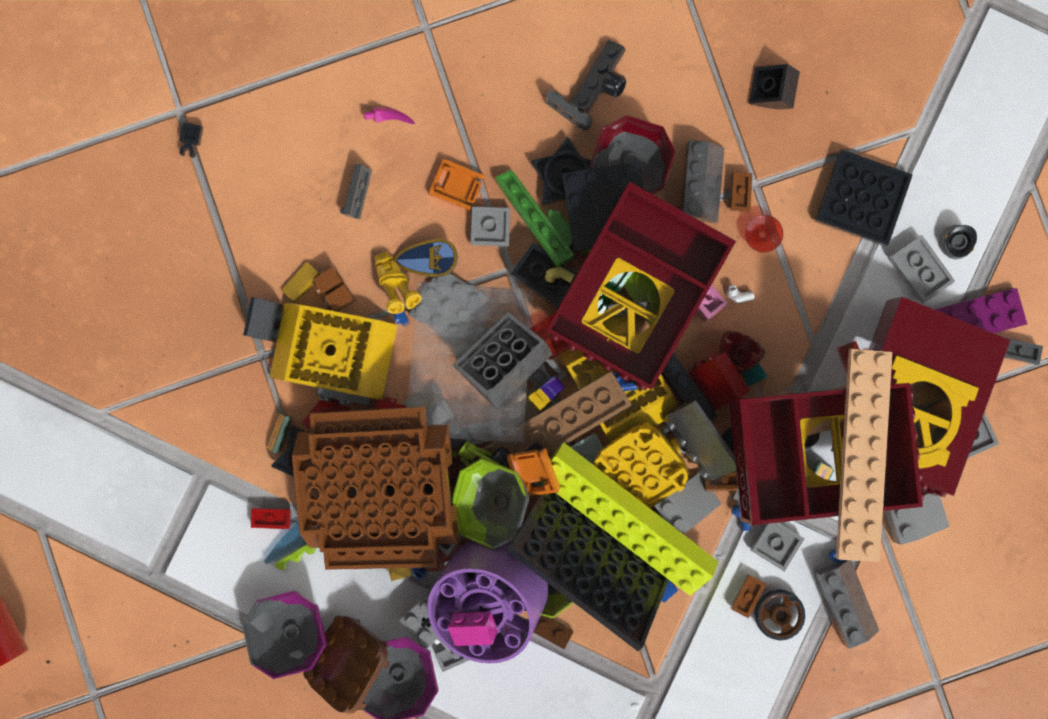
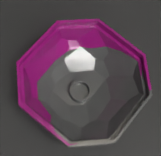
[242,590,327,679]
[363,636,439,719]

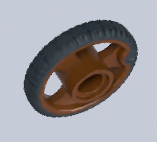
[754,589,806,641]

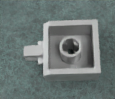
[399,591,448,650]

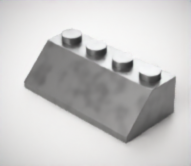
[681,140,725,223]
[814,560,879,649]

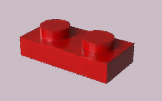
[251,508,292,529]

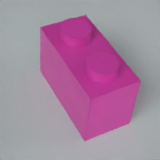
[448,612,498,646]

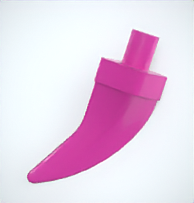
[363,106,415,124]

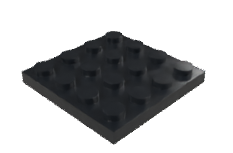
[815,149,913,247]
[562,161,643,251]

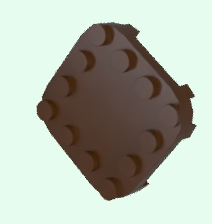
[303,615,390,714]

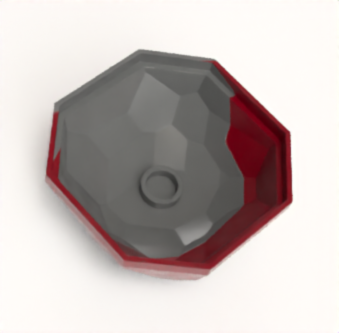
[590,115,676,194]

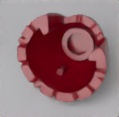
[720,331,765,374]

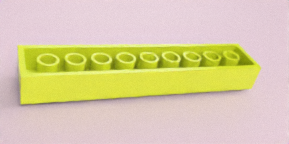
[541,442,719,595]

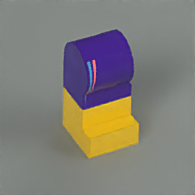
[528,376,566,412]

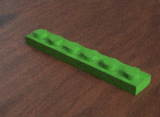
[495,169,574,267]

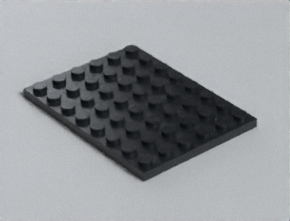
[506,493,669,651]

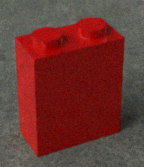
[689,351,750,411]

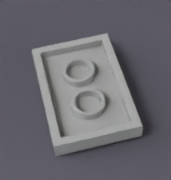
[889,235,955,304]
[930,412,999,458]

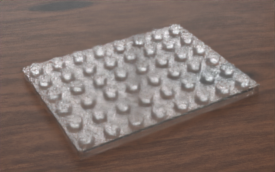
[407,282,533,443]

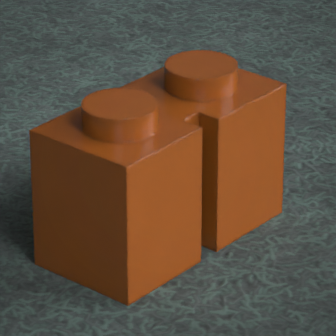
[313,267,355,312]

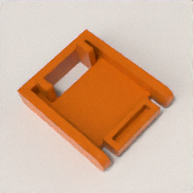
[429,159,485,212]
[507,449,560,496]

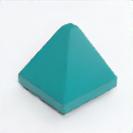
[742,363,767,386]

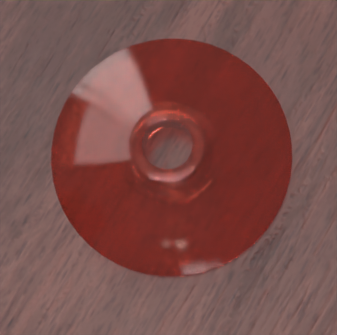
[745,215,783,253]

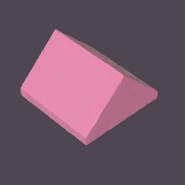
[696,285,728,322]

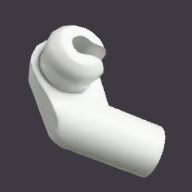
[726,285,754,303]

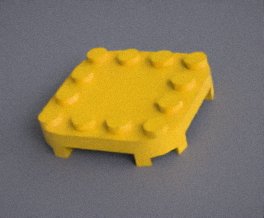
[593,423,688,508]

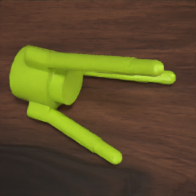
[458,441,498,467]

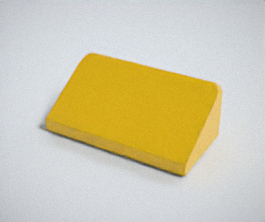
[282,262,320,303]

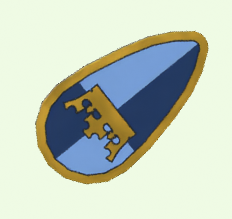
[394,239,458,277]

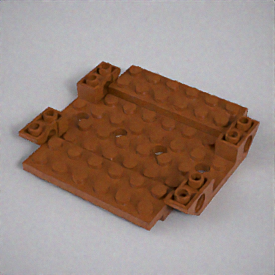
[292,406,459,570]

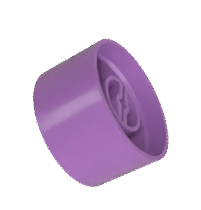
[427,540,548,664]

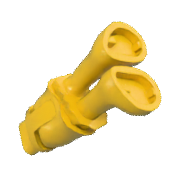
[374,252,422,314]

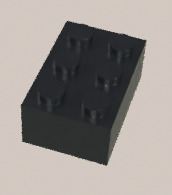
[511,243,578,309]

